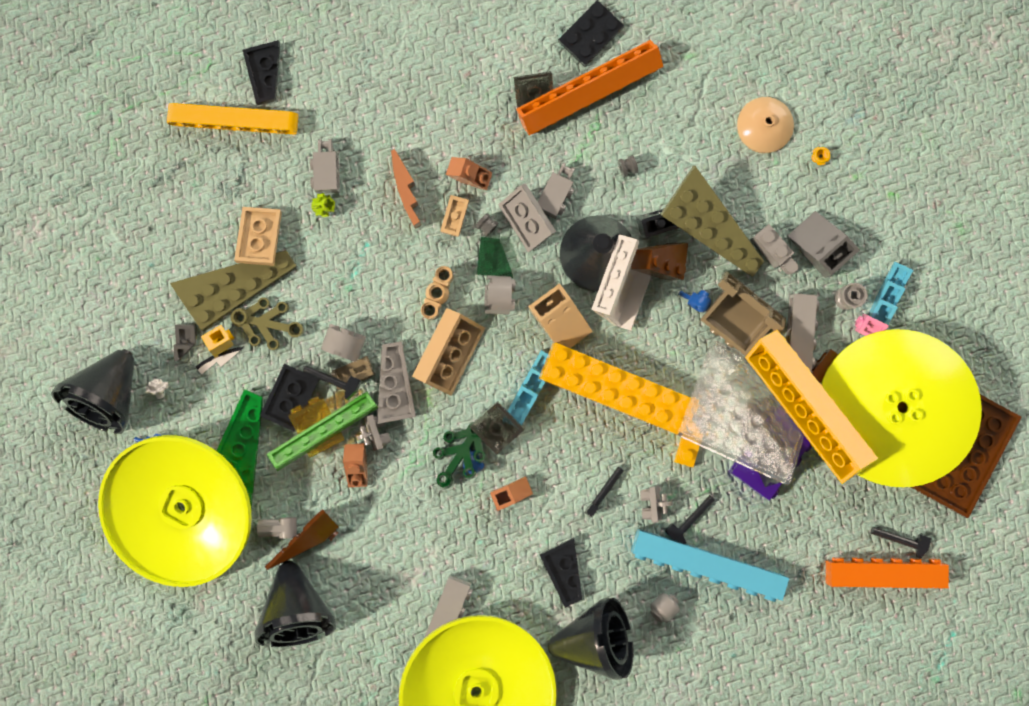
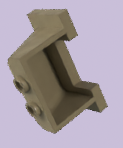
[701,271,786,356]

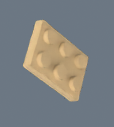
[234,207,282,266]

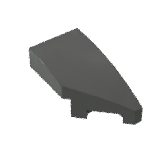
[173,324,197,361]

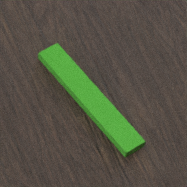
[267,392,378,472]

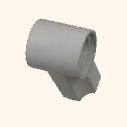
[257,517,297,538]

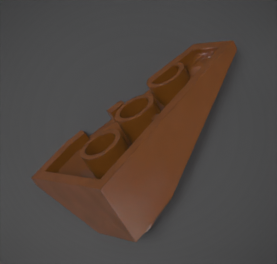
[265,509,339,570]

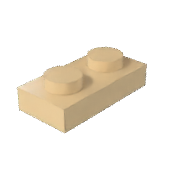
[440,195,469,237]

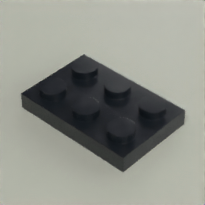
[558,0,624,67]
[260,364,320,432]

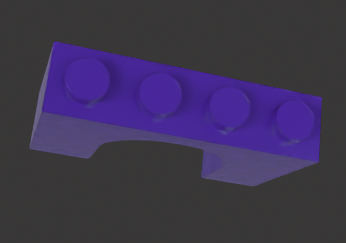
[728,410,812,501]

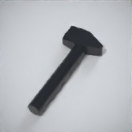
[303,365,362,400]
[584,467,624,518]
[665,495,715,544]
[870,527,932,559]

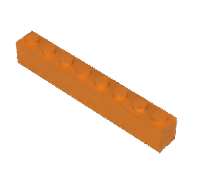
[516,40,664,136]

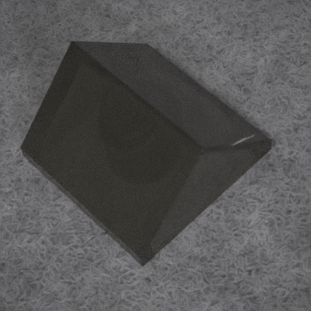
[513,71,553,108]
[470,401,525,455]

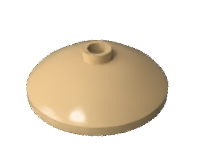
[737,97,794,153]

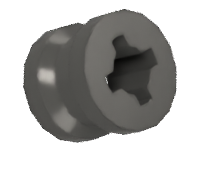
[618,155,638,178]
[475,213,499,237]

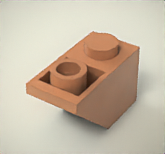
[446,157,492,190]
[343,443,368,487]
[490,476,533,511]

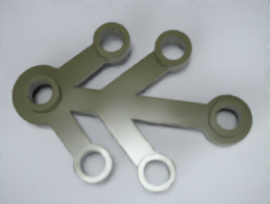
[231,298,304,351]

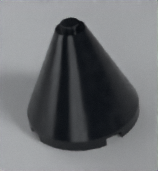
[559,215,632,292]
[51,349,134,434]
[254,560,336,647]
[547,598,634,680]

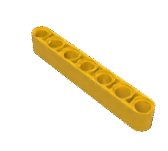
[167,103,299,135]

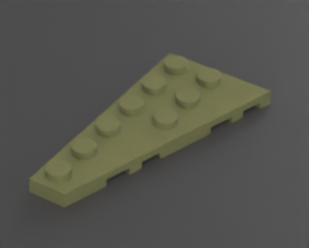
[660,165,764,277]
[170,250,298,331]

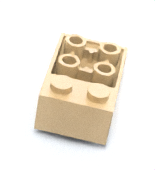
[528,283,593,348]

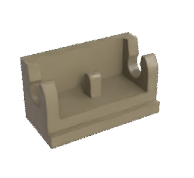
[331,356,375,390]

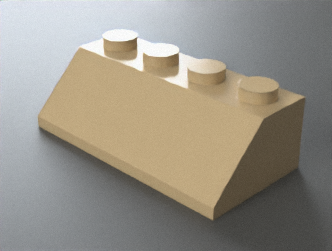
[412,308,485,396]

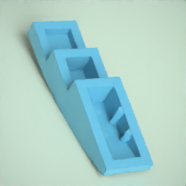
[868,261,913,325]
[503,350,548,428]

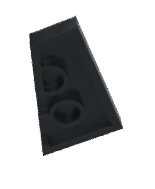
[242,40,280,105]
[539,537,582,608]

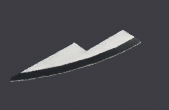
[196,347,243,374]

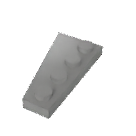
[377,341,416,424]

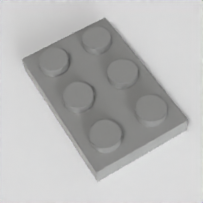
[498,183,556,252]

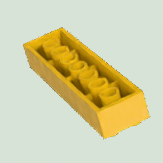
[745,330,878,484]
[538,342,699,437]

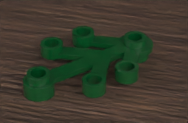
[433,421,487,489]

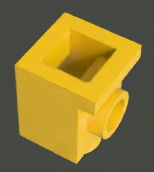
[201,325,235,359]

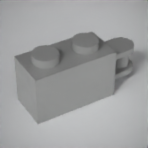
[310,139,340,194]
[538,162,575,219]
[750,224,798,275]

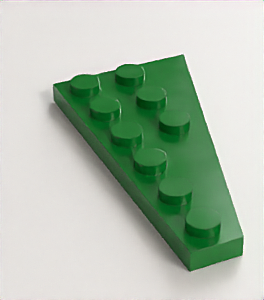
[216,389,263,511]

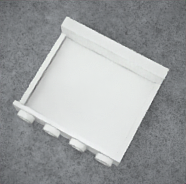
[592,235,651,331]

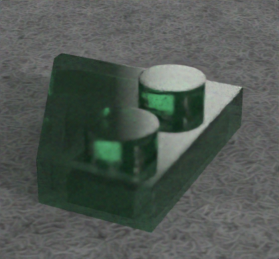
[477,237,513,279]

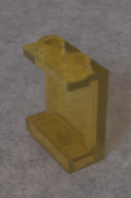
[288,396,345,458]

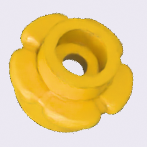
[811,147,830,166]

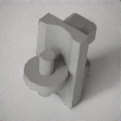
[357,415,391,451]
[640,486,673,523]

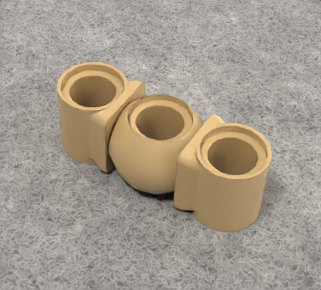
[421,266,454,320]

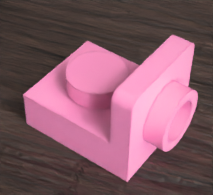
[855,314,889,336]

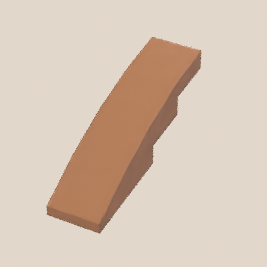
[391,149,422,229]

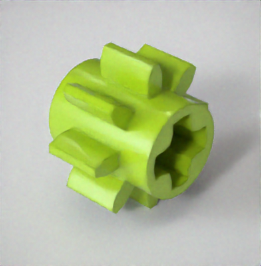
[311,193,335,217]

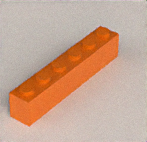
[826,557,949,588]

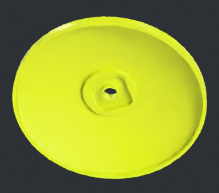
[821,329,982,487]
[98,435,252,587]
[398,615,556,706]

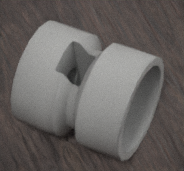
[834,283,868,310]

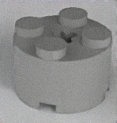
[484,275,516,315]
[321,324,366,362]

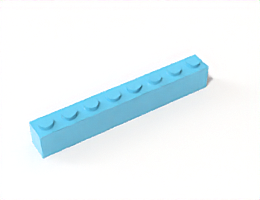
[631,529,789,602]

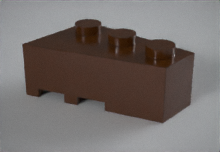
[631,242,689,280]

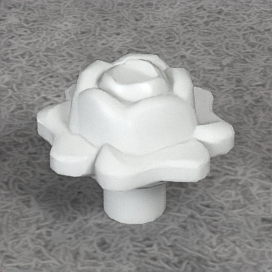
[145,379,169,399]

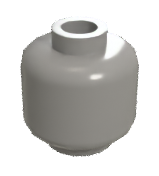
[650,593,679,623]

